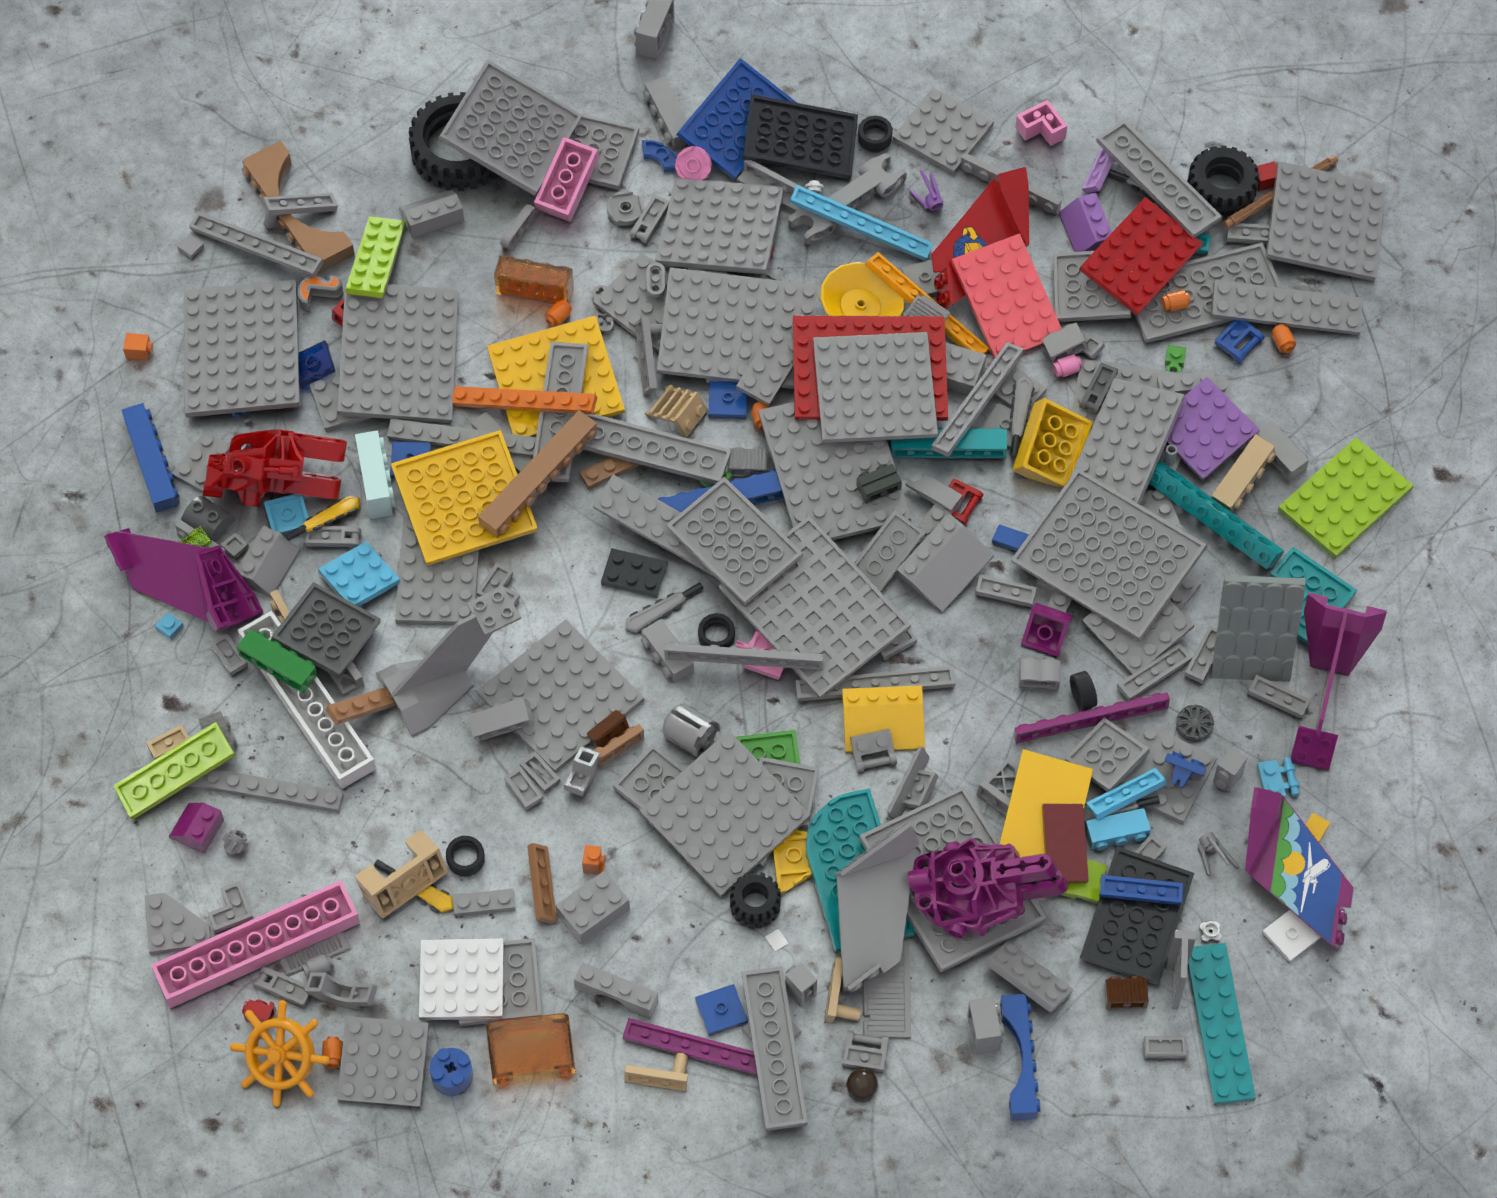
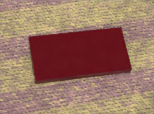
[1042,804,1089,883]

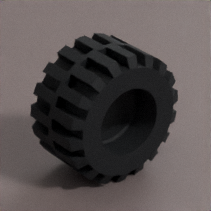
[730,872,781,928]

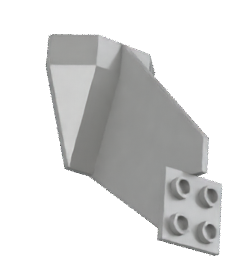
[376,586,521,737]
[833,822,920,992]

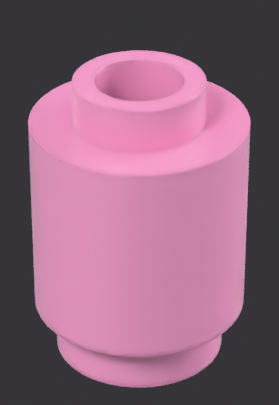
[1053,354,1082,378]

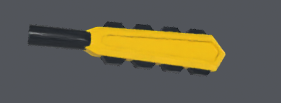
[285,496,360,541]
[374,859,453,913]

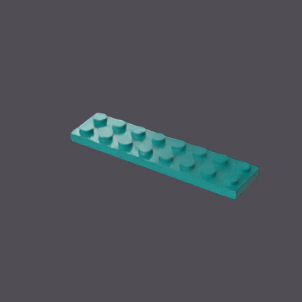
[1188,943,1256,1105]

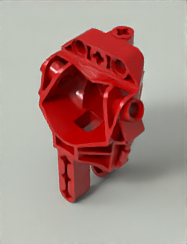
[202,429,347,507]

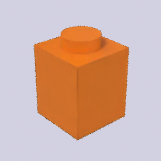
[123,333,153,361]

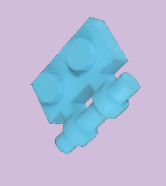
[1257,757,1300,798]

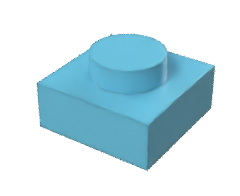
[155,612,184,640]

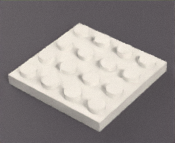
[419,938,504,1020]

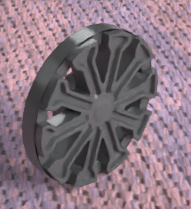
[1176,704,1214,741]

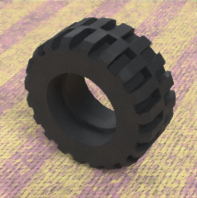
[1187,145,1259,218]

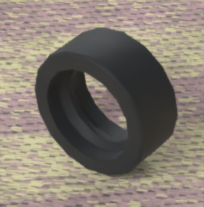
[858,115,893,152]
[698,613,735,648]
[1069,671,1098,710]
[446,836,485,876]

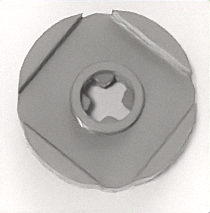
[607,191,644,226]

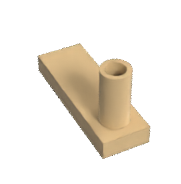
[824,957,861,1023]
[625,1053,688,1092]

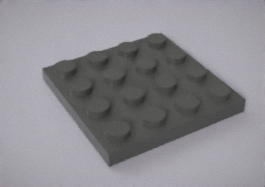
[271,582,381,678]

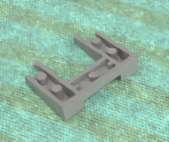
[878,474,963,555]

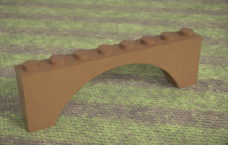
[242,140,355,274]

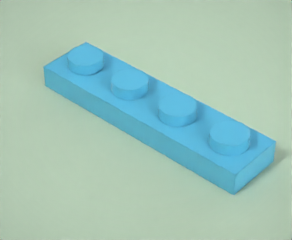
[1086,768,1167,820]

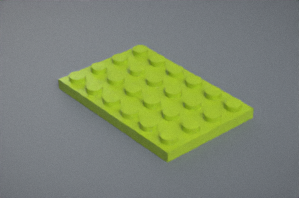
[1278,437,1414,559]

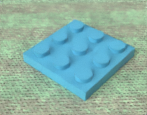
[318,541,400,607]

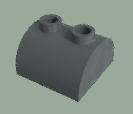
[181,495,236,543]

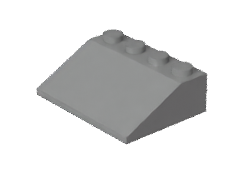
[897,513,994,613]

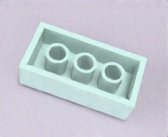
[355,430,395,519]

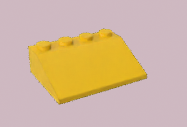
[1012,398,1093,489]
[842,686,925,753]

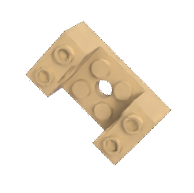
[355,830,448,919]

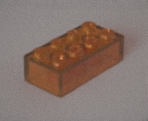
[494,255,574,305]

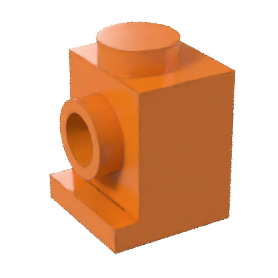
[582,845,606,875]

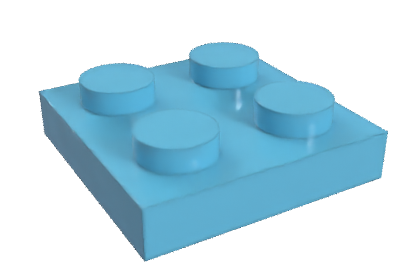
[264,494,309,536]

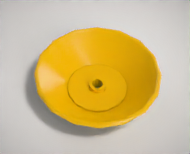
[820,262,905,316]

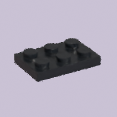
[601,548,668,598]

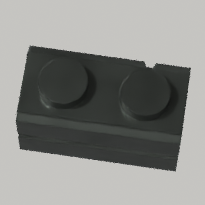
[856,464,902,504]

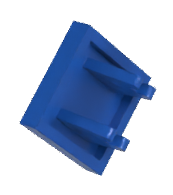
[1164,751,1207,788]

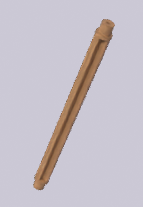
[1223,155,1338,229]

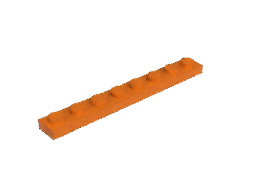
[452,386,598,414]

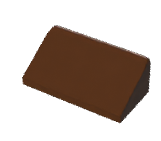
[587,710,629,748]

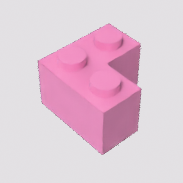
[1015,100,1067,146]

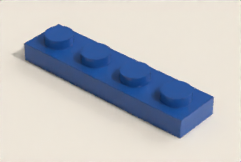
[1099,875,1183,905]

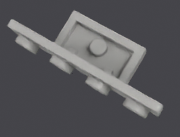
[887,747,938,820]

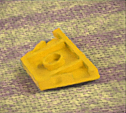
[773,830,812,895]

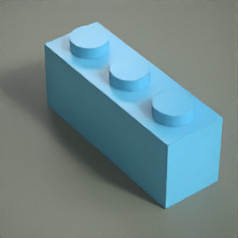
[1085,808,1151,851]

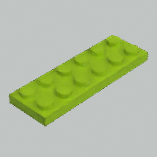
[346,216,406,298]
[113,722,236,820]

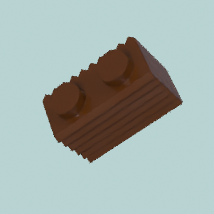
[1104,976,1149,1009]

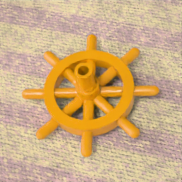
[230,1000,330,1107]

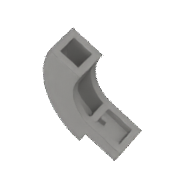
[305,972,378,1009]

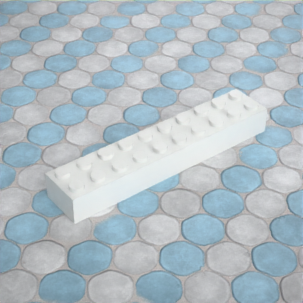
[238,611,376,790]

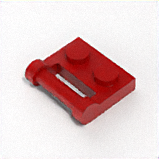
[948,478,984,526]

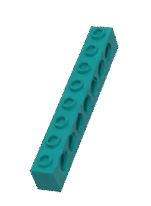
[1149,462,1285,569]

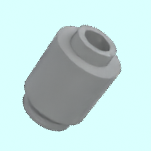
[301,953,334,979]

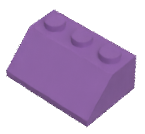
[1059,193,1112,252]

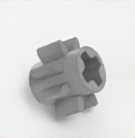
[222,829,249,855]

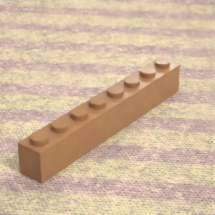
[478,410,597,538]

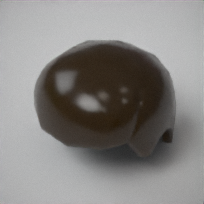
[846,1068,879,1101]

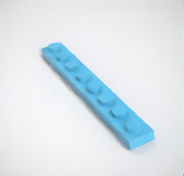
[789,185,933,261]

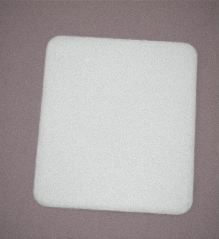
[765,929,788,951]

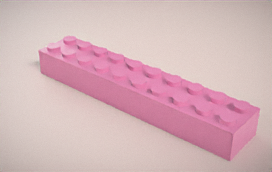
[151,880,360,1009]

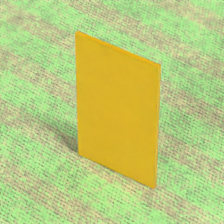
[999,749,1093,857]

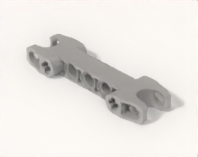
[788,153,907,245]

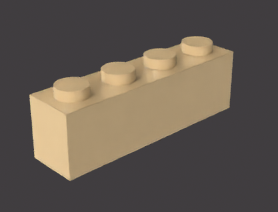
[1212,434,1276,512]

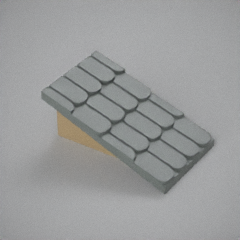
[1211,575,1305,682]

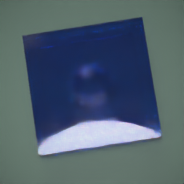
[299,340,336,388]

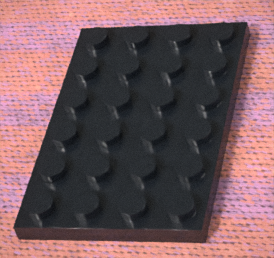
[742,94,858,179]
[1080,846,1194,986]

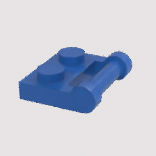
[1214,320,1265,363]

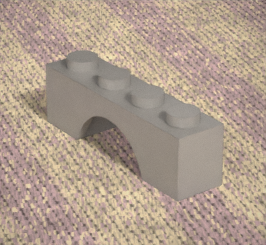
[574,962,658,1019]

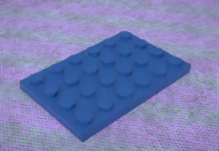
[676,58,797,180]

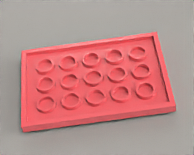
[951,233,1062,359]

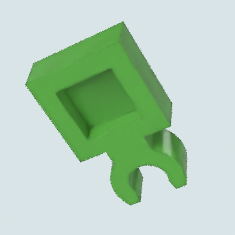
[1165,345,1187,373]

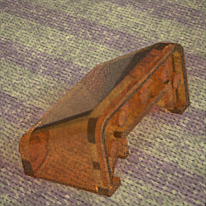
[486,1013,576,1086]

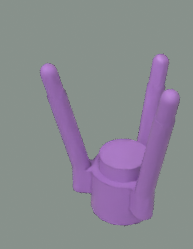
[909,169,944,212]

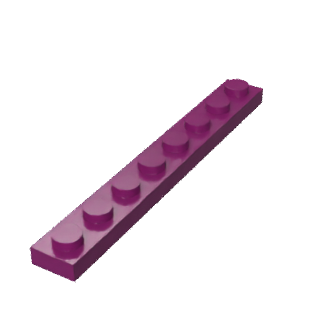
[1014,692,1170,744]
[623,1018,757,1075]

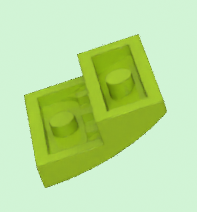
[1061,859,1107,904]

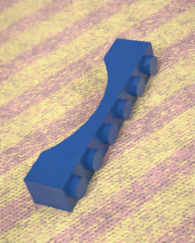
[1000,994,1040,1121]

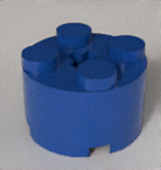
[430,1048,473,1096]

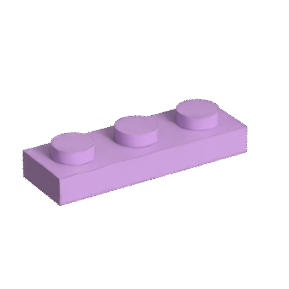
[1082,147,1115,193]

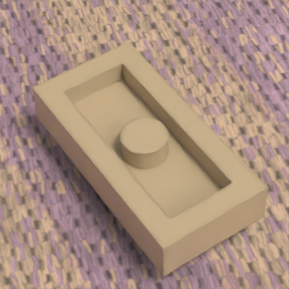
[146,725,189,759]

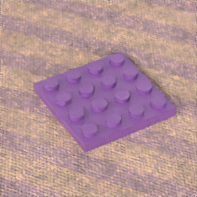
[1166,377,1260,481]

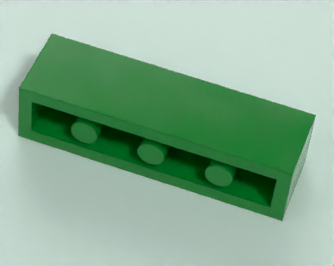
[236,629,317,694]

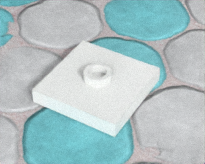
[1262,910,1321,963]

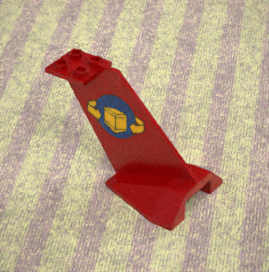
[931,167,1030,310]

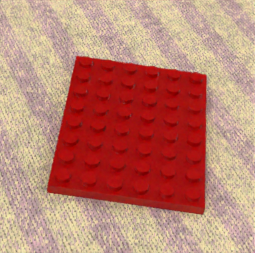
[793,315,948,421]

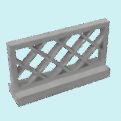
[976,758,1018,817]
[1166,930,1196,1009]

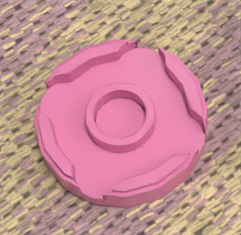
[675,146,712,180]

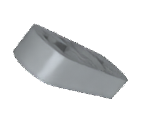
[500,204,537,250]
[593,285,614,335]

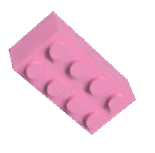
[534,137,600,222]

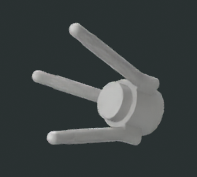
[1198,832,1239,875]

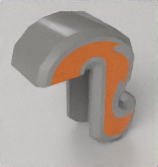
[298,275,343,311]

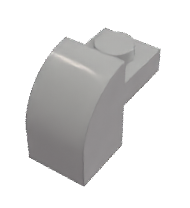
[564,747,599,796]

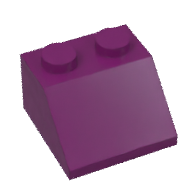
[1021,603,1073,657]
[169,802,224,854]

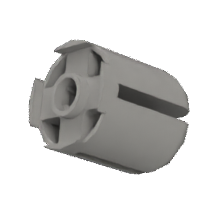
[663,704,720,757]

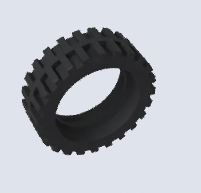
[409,92,497,191]

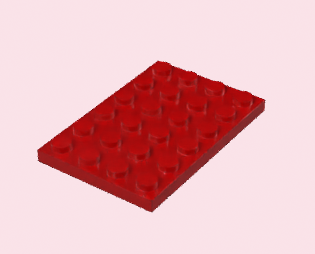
[1079,197,1203,316]

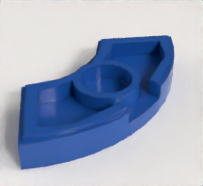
[642,140,677,172]

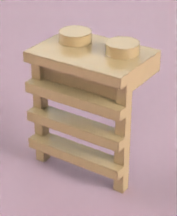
[645,385,708,437]

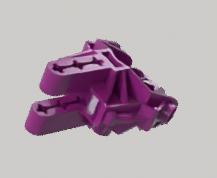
[908,838,1068,938]

